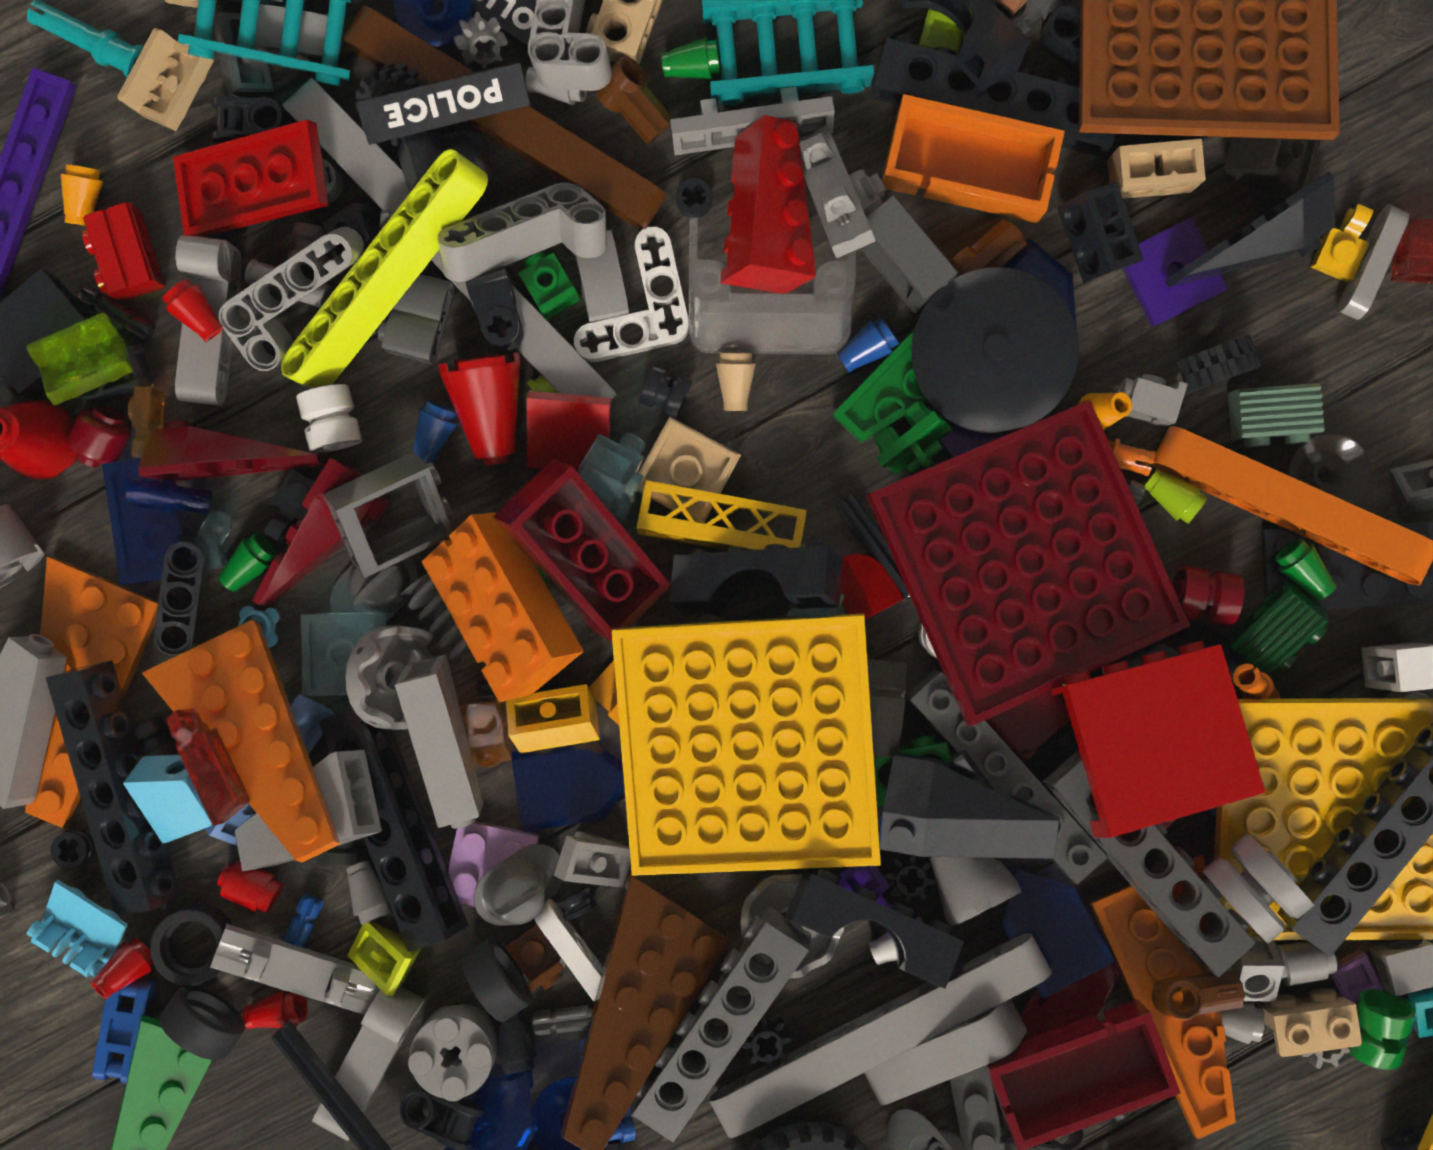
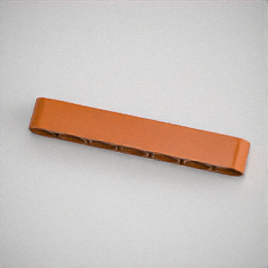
[1151,426,1433,586]

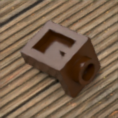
[505,923,566,992]

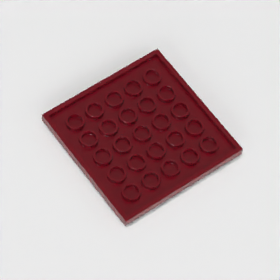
[866,400,1190,726]

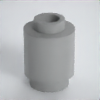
[1277,940,1337,987]

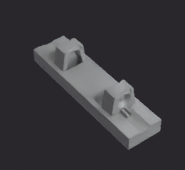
[670,87,835,155]
[799,125,876,259]
[210,924,380,1015]

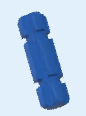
[283,894,323,948]

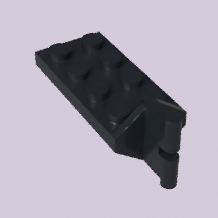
[1261,522,1433,608]

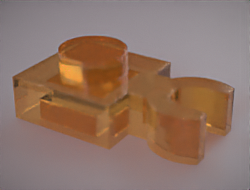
[128,386,165,458]

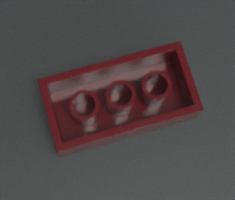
[493,459,671,642]

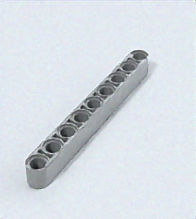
[709,933,1052,1138]

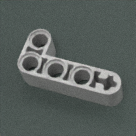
[528,0,612,91]
[438,182,607,282]
[219,227,364,371]
[175,235,242,406]
[312,986,425,1141]
[864,998,1028,1105]

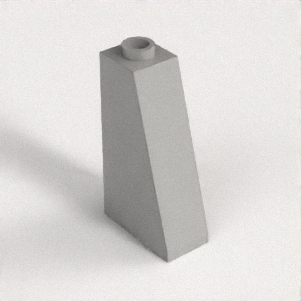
[0,634,67,809]
[395,654,483,829]
[235,750,382,871]

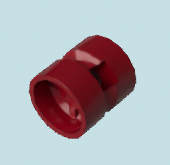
[1172,565,1244,626]

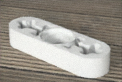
[534,899,604,1002]

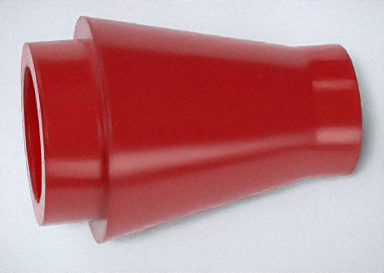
[162,278,223,343]
[90,937,154,1000]
[242,990,308,1029]

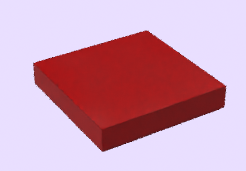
[527,391,611,475]

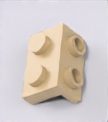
[118,28,214,131]
[1257,988,1362,1057]

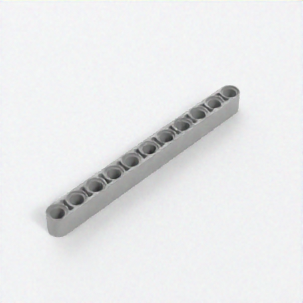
[282,77,617,399]

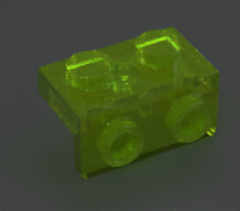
[27,313,133,406]

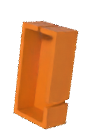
[881,94,1065,223]
[422,513,584,702]

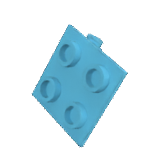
[27,879,128,978]

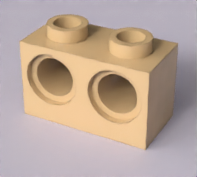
[586,0,663,64]
[1107,139,1206,199]

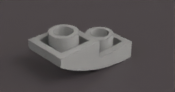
[254,4,328,60]
[574,230,629,322]

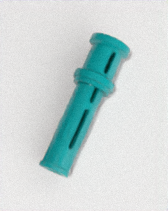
[27,0,144,78]

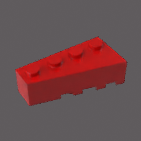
[720,115,816,294]

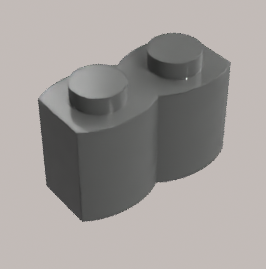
[378,274,455,365]

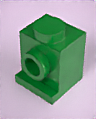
[518,252,581,320]

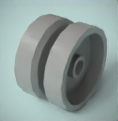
[1202,833,1314,943]

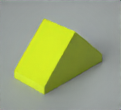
[347,921,421,997]

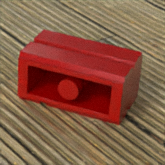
[82,202,166,301]

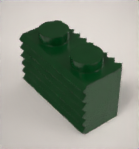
[1230,578,1329,676]

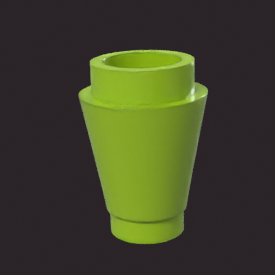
[1145,468,1208,524]

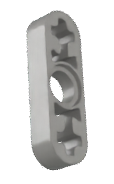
[1337,204,1410,320]

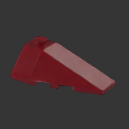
[138,421,328,482]
[252,458,389,605]

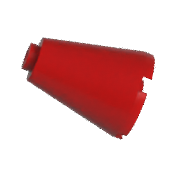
[438,352,521,465]
[0,399,77,480]

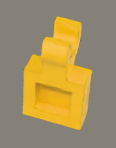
[1310,204,1373,283]

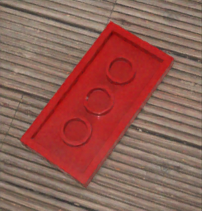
[173,119,328,237]

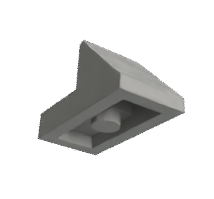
[554,831,631,888]

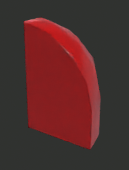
[840,553,904,620]

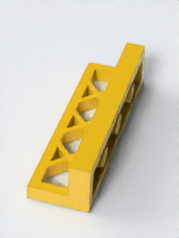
[636,480,807,551]

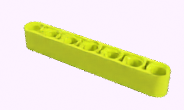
[281,149,488,389]

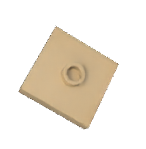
[631,417,741,524]

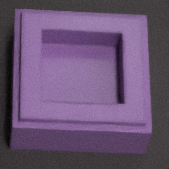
[1329,949,1384,1003]

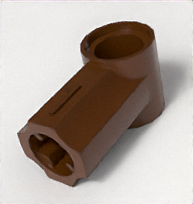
[595,56,674,145]
[949,218,1027,279]
[1152,970,1245,1019]

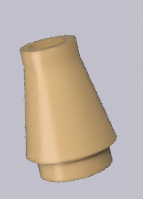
[715,353,756,411]

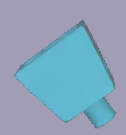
[123,754,237,843]

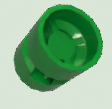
[1348,989,1416,1070]

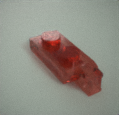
[166,708,251,826]

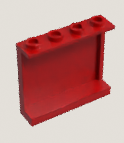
[1051,640,1266,838]

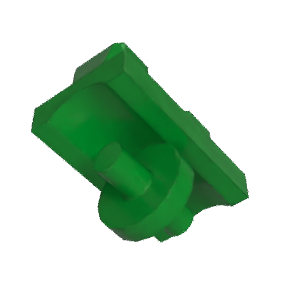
[874,401,954,475]

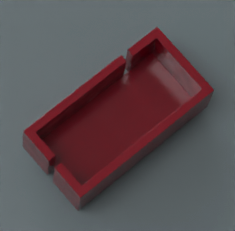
[985,999,1181,1150]

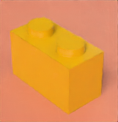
[506,684,600,753]

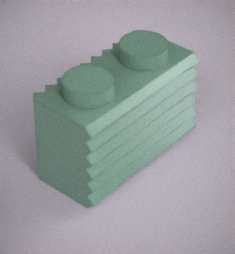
[1227,383,1325,448]

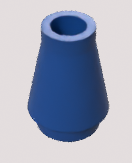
[836,317,899,373]
[412,401,458,464]

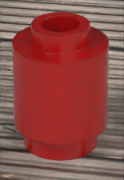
[217,859,283,913]

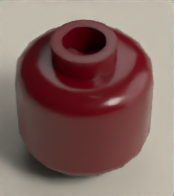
[68,404,131,468]

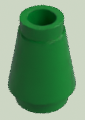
[661,37,721,79]
[217,533,278,592]
[1275,538,1337,601]

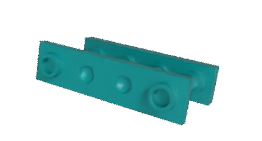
[178,0,351,86]
[701,0,874,106]

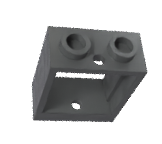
[860,196,958,315]
[323,452,454,578]

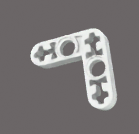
[574,227,689,362]

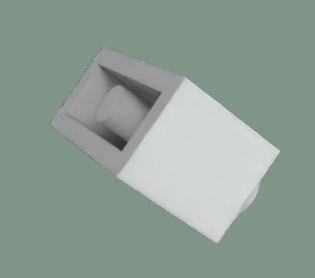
[1361,642,1433,692]

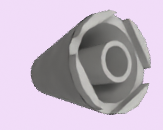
[929,857,1022,927]

